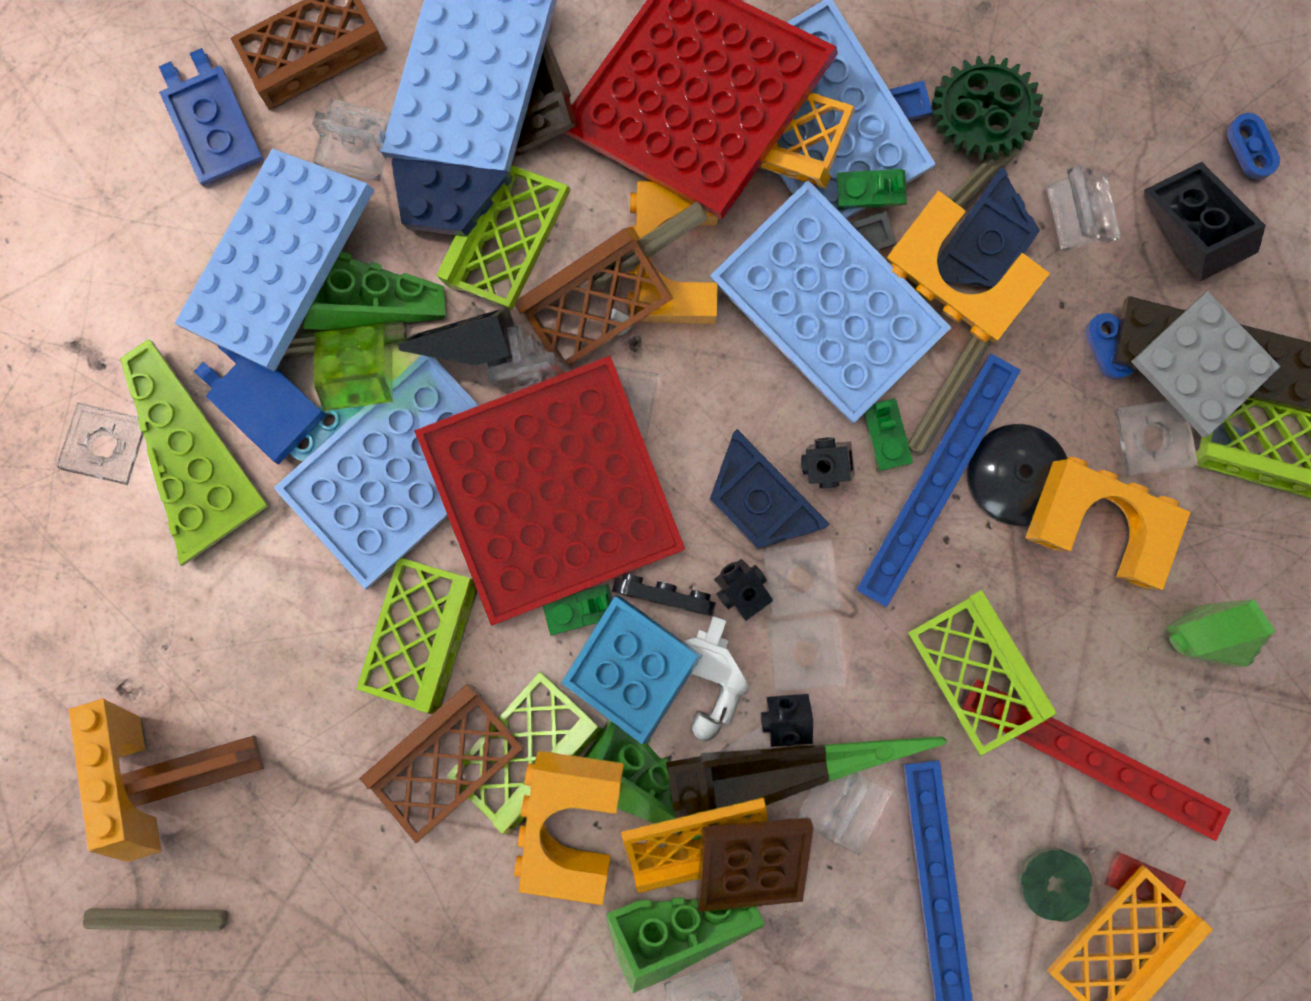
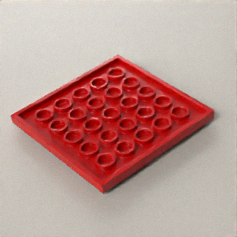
[564,0,838,220]
[414,355,686,626]

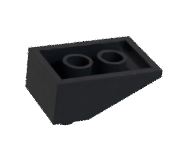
[1144,162,1266,281]
[397,308,521,368]

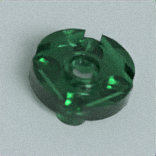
[1018,848,1093,922]

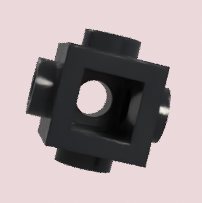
[801,437,855,489]
[714,559,774,621]
[761,694,813,747]

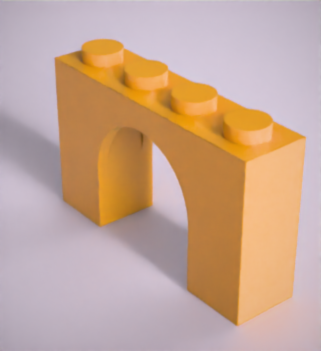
[628,181,718,324]
[886,190,1050,343]
[1025,456,1191,590]
[68,698,162,862]
[514,751,624,905]

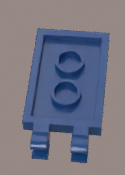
[159,48,264,186]
[194,346,326,465]

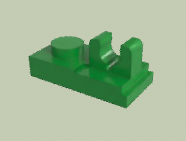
[836,169,907,210]
[863,398,913,472]
[543,584,613,636]

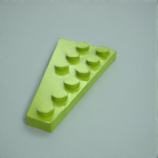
[120,339,269,566]

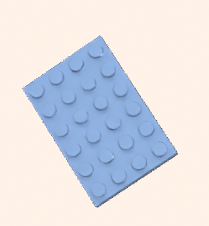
[380,0,557,172]
[777,0,936,220]
[175,148,374,372]
[709,180,951,424]
[274,355,479,590]

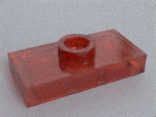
[1104,851,1187,915]

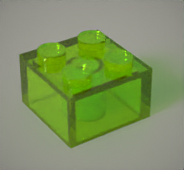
[313,324,393,411]

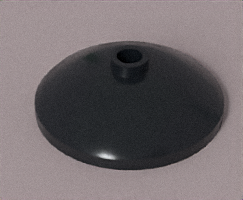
[967,424,1068,526]

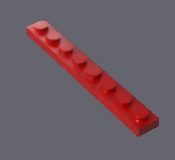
[960,679,1231,841]

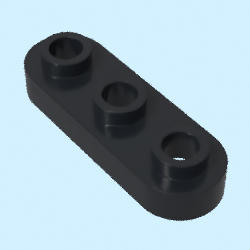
[612,573,716,616]

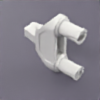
[683,616,749,725]

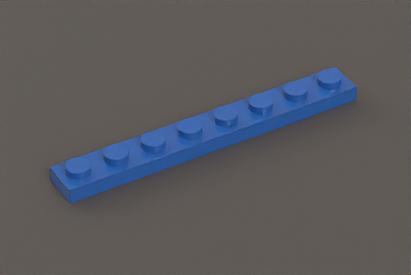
[855,353,1021,608]
[903,760,972,1001]

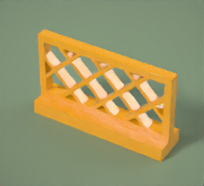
[759,92,855,190]
[621,798,768,893]
[1047,865,1213,1001]

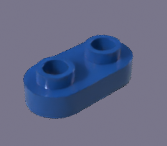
[1227,113,1280,180]
[1085,313,1134,380]

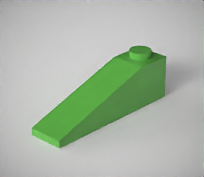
[303,251,446,330]
[1166,599,1275,667]
[584,720,702,840]
[606,897,765,994]

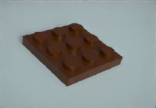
[696,817,814,912]

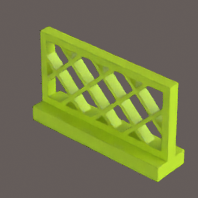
[436,165,571,310]
[1192,398,1311,499]
[356,558,477,714]
[908,590,1057,756]
[446,672,603,834]

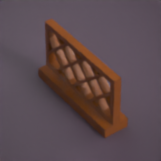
[230,0,386,110]
[515,227,674,371]
[359,684,524,843]
[121,735,264,807]

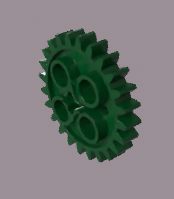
[931,55,1043,161]

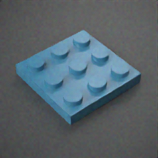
[561,596,703,744]

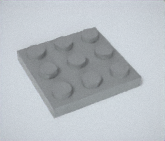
[1131,291,1281,437]

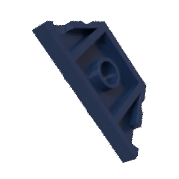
[392,158,513,237]
[937,167,1040,288]
[710,429,829,550]

